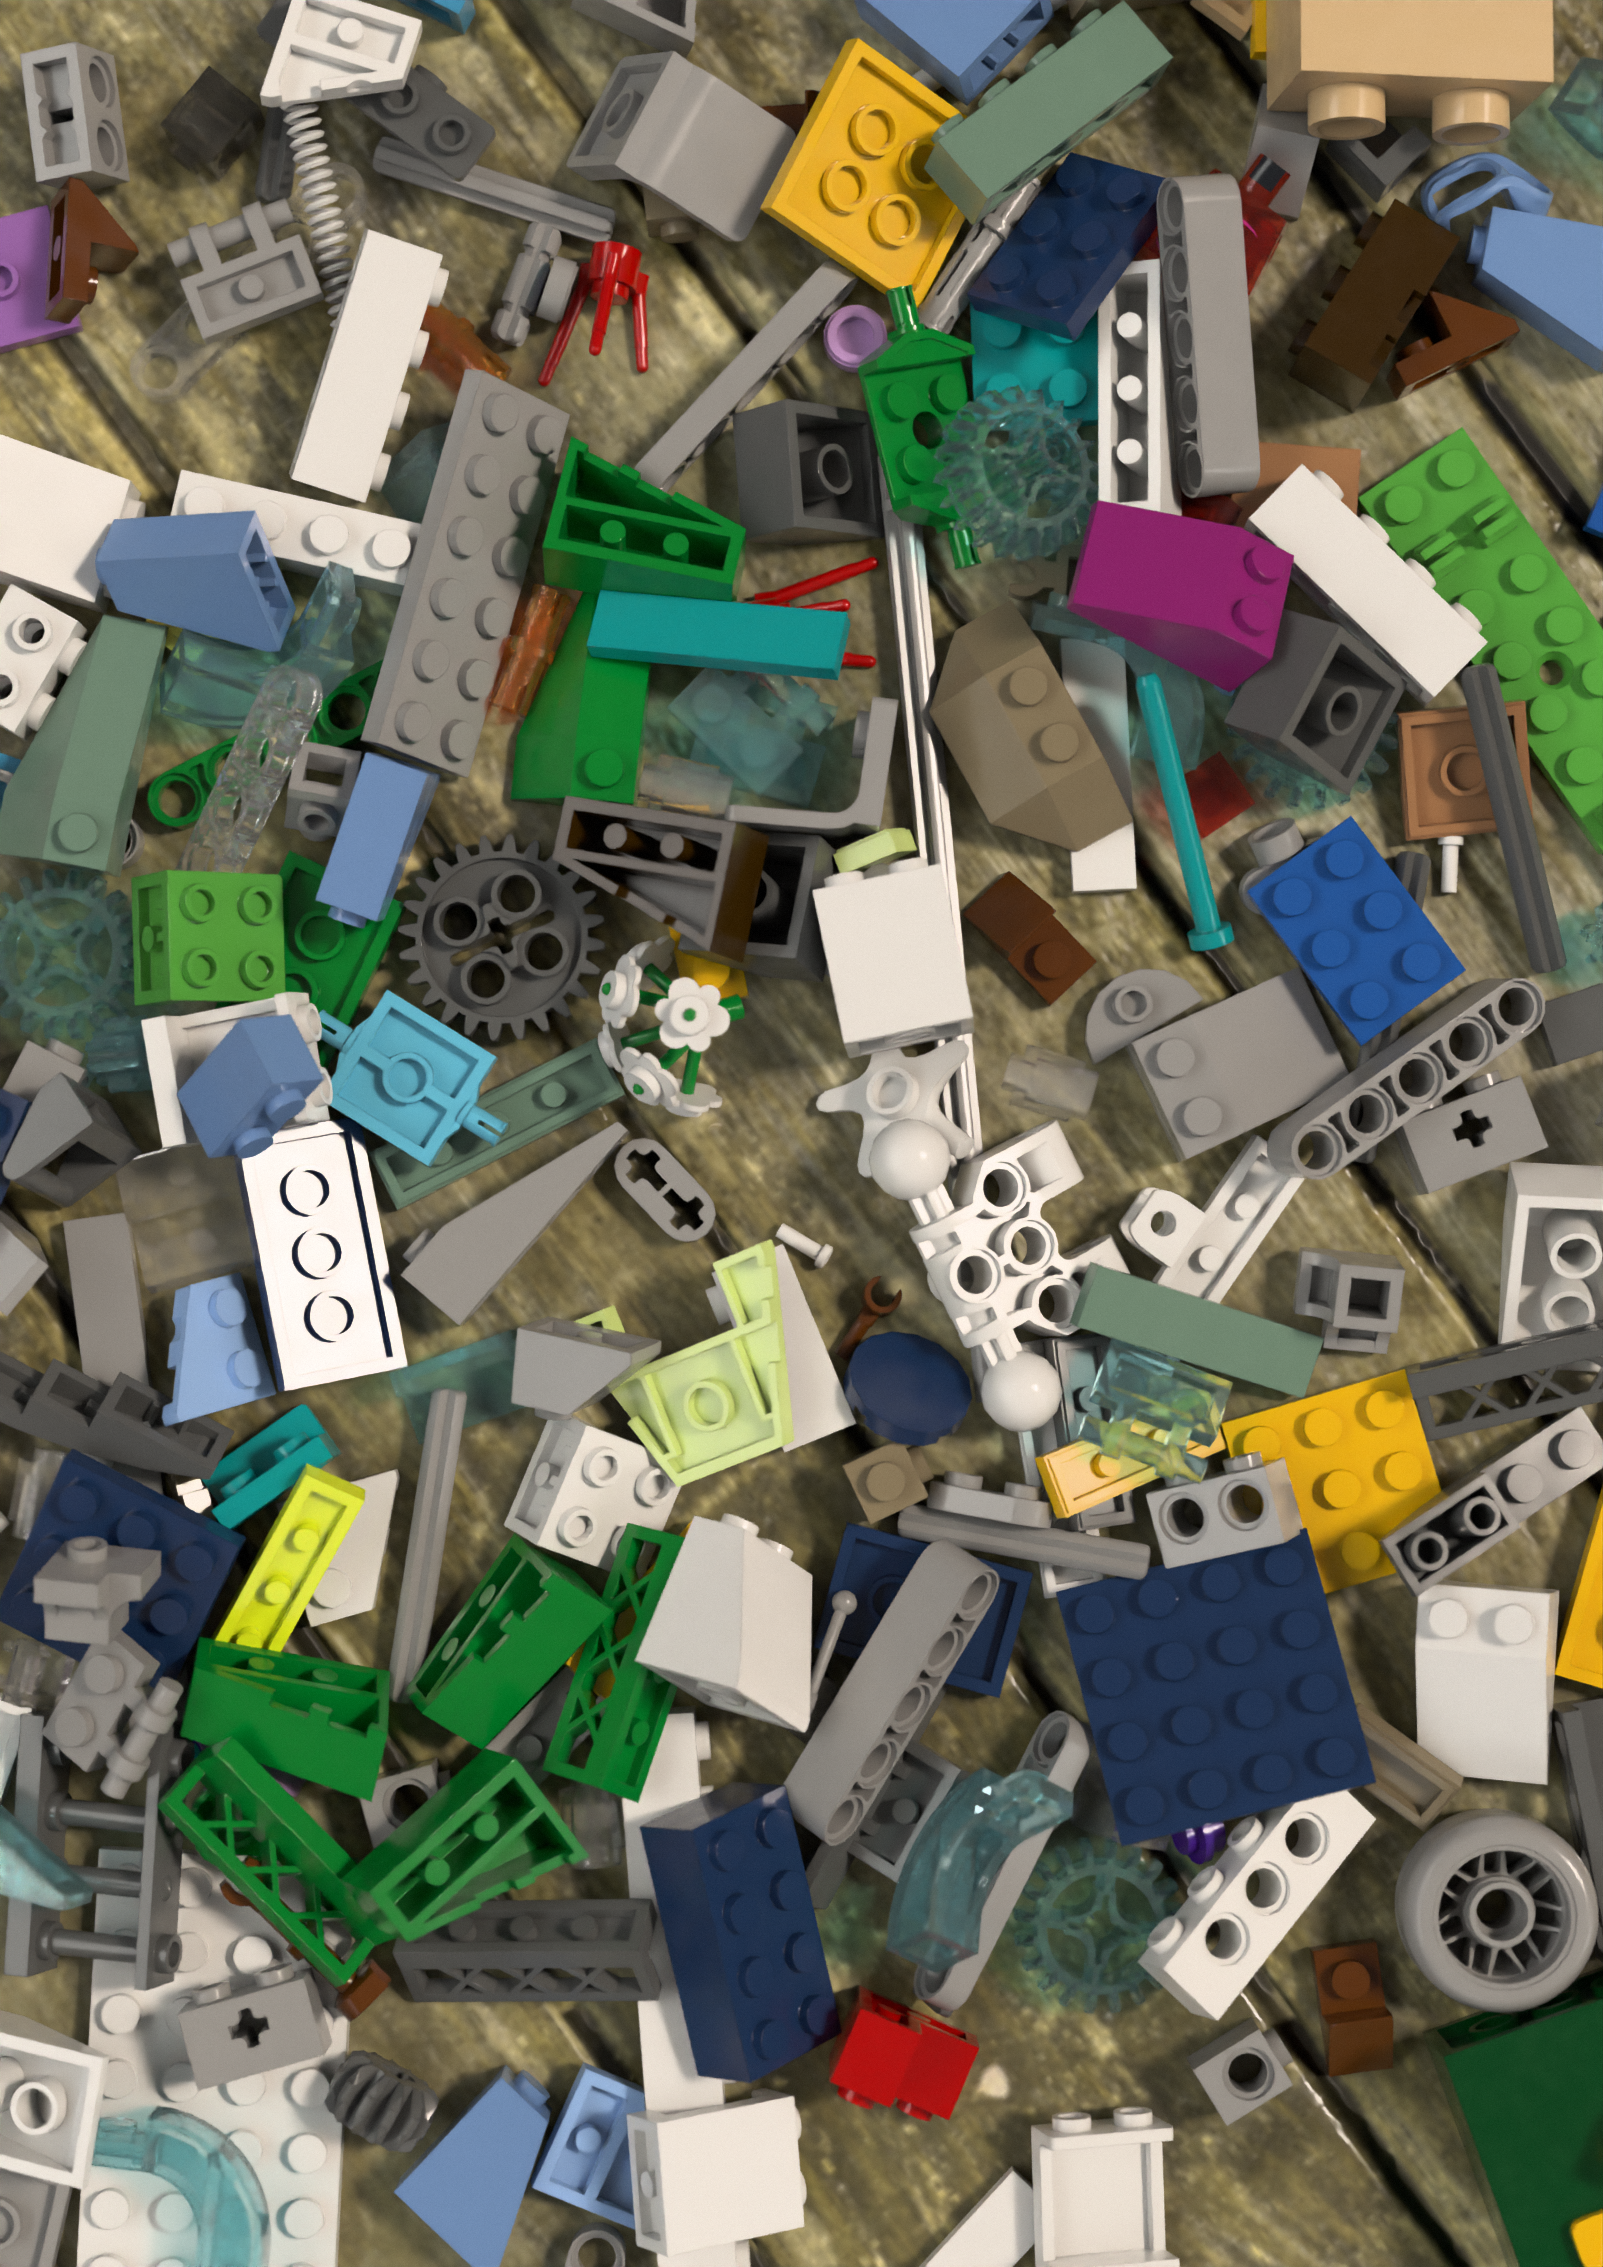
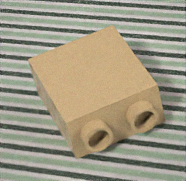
[1266,0,1554,146]

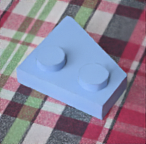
[162,1272,276,1427]
[530,2062,645,2230]

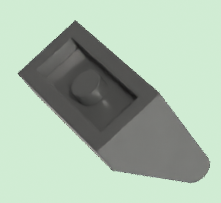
[2,1072,143,1208]

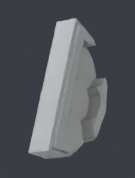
[1085,969,1203,1065]

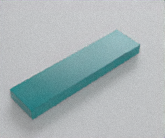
[586,590,851,680]

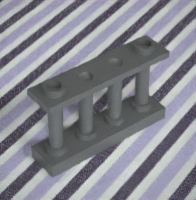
[4,1709,195,1991]

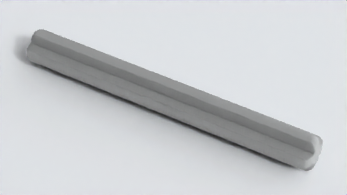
[389,1387,467,1704]

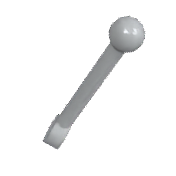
[810,1590,857,1714]

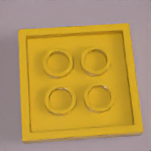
[760,38,968,309]
[1219,1369,1441,1594]

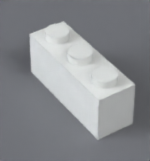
[705,1244,856,1453]

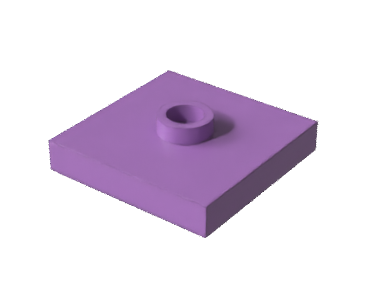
[0,205,84,354]

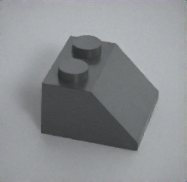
[732,399,885,546]
[1224,609,1408,796]
[678,831,840,982]

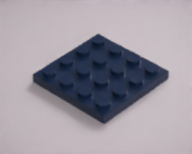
[1056,1528,1376,1847]

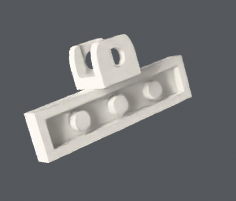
[1111,1135,1305,1382]

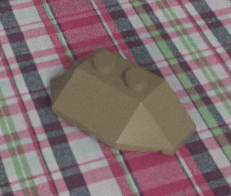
[929,600,1133,852]

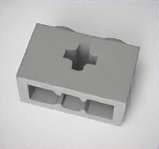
[1394,1070,1549,1195]
[177,1963,332,2091]

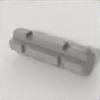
[491,222,562,347]

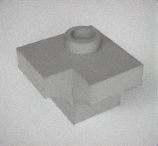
[1292,1246,1405,1354]
[34,1536,161,1646]

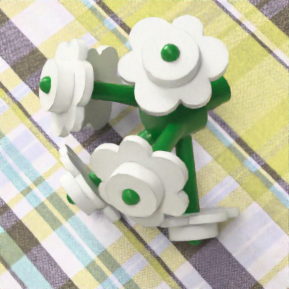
[598,935,745,1117]

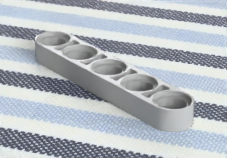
[634,257,859,492]
[914,1711,1094,2012]

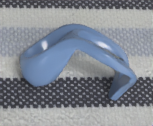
[1420,152,1553,231]

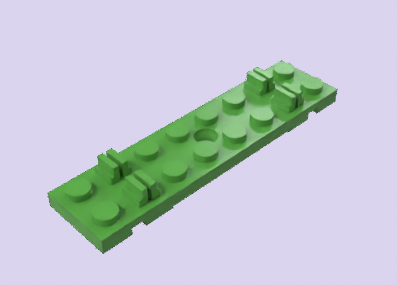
[1358,427,1603,855]

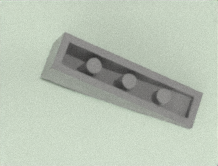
[401,1122,630,1325]

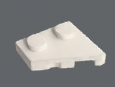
[260,0,423,108]
[276,1469,400,1627]

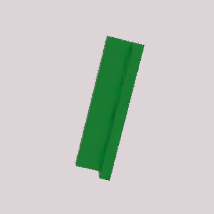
[542,1523,685,1803]
[156,1736,397,1987]

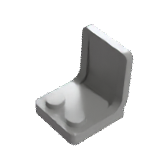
[567,51,796,241]
[723,696,898,844]

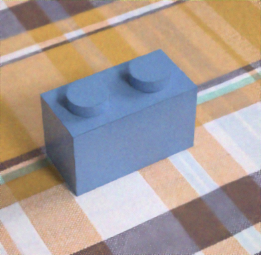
[176,1014,324,1159]

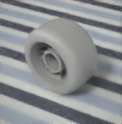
[1395,1808,1599,2012]

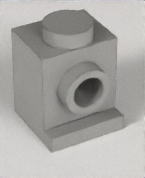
[284,740,362,842]

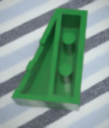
[543,436,746,602]
[404,1533,613,1750]
[180,1637,390,1802]
[341,1748,590,1942]

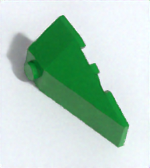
[510,592,653,807]

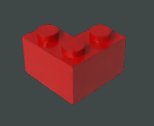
[829,1985,979,2122]

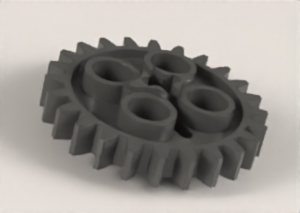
[398,834,607,1042]

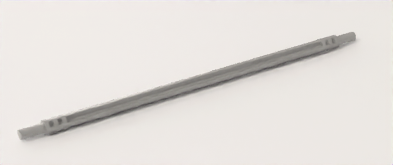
[877,456,988,1403]

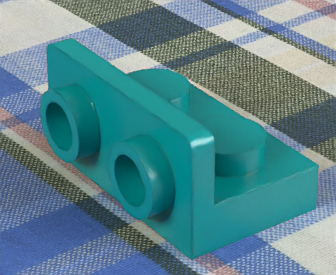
[202,1404,342,1530]

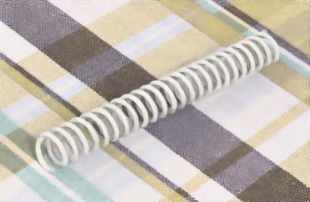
[280,104,354,328]

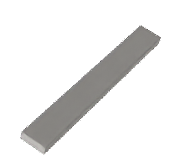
[63,1212,191,1729]

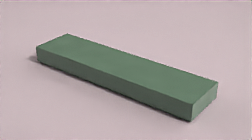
[369,1038,626,1210]
[1069,1261,1324,1398]

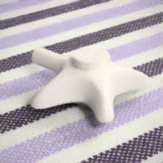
[816,1040,974,1178]

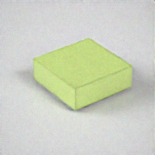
[833,828,917,873]

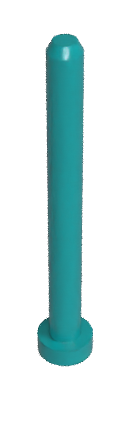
[1136,672,1234,951]

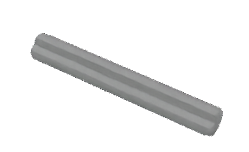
[373,136,616,243]
[898,1503,1151,1580]

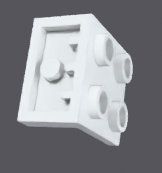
[504,1415,681,1579]

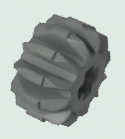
[324,2050,439,2152]

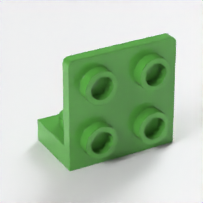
[131,870,285,1006]

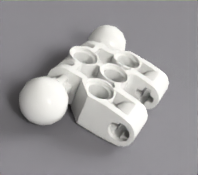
[868,1118,1130,1432]

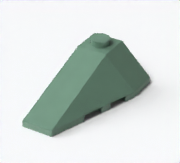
[0,614,168,878]

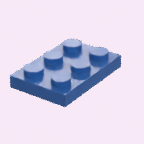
[1246,816,1466,1047]

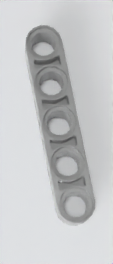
[1157,173,1260,498]
[1267,978,1545,1179]
[784,1539,999,1846]

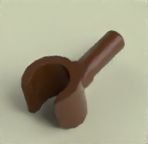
[834,1276,902,1361]

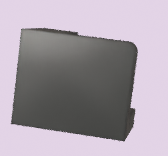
[1325,119,1432,203]

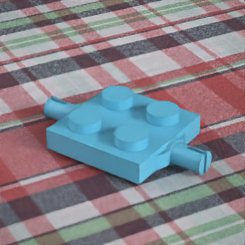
[319,990,508,1167]

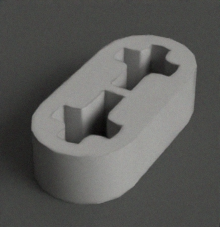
[614,1138,716,1242]

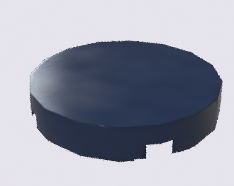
[843,1331,972,1446]

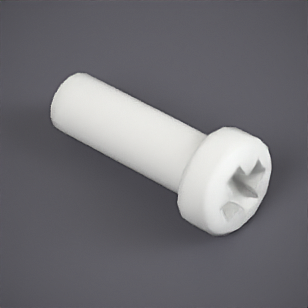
[1438,836,1464,893]
[776,1223,833,1269]

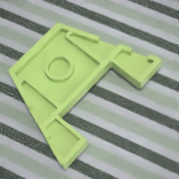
[574,1239,795,1487]

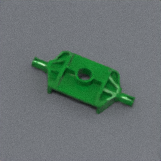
[857,285,1009,570]

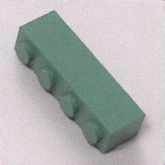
[924,0,1173,226]

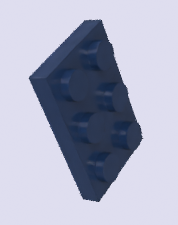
[967,152,1166,341]
[813,1521,1033,1698]

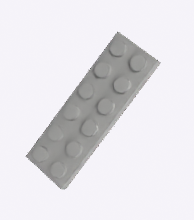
[361,369,570,778]

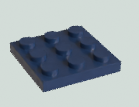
[0,1449,247,1689]

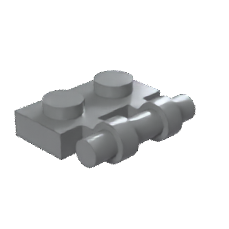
[167,198,325,345]
[42,1630,184,1799]

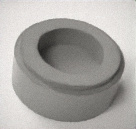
[536,255,579,323]

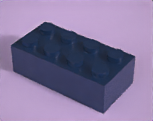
[639,1782,842,2083]

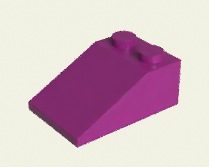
[1066,500,1294,692]

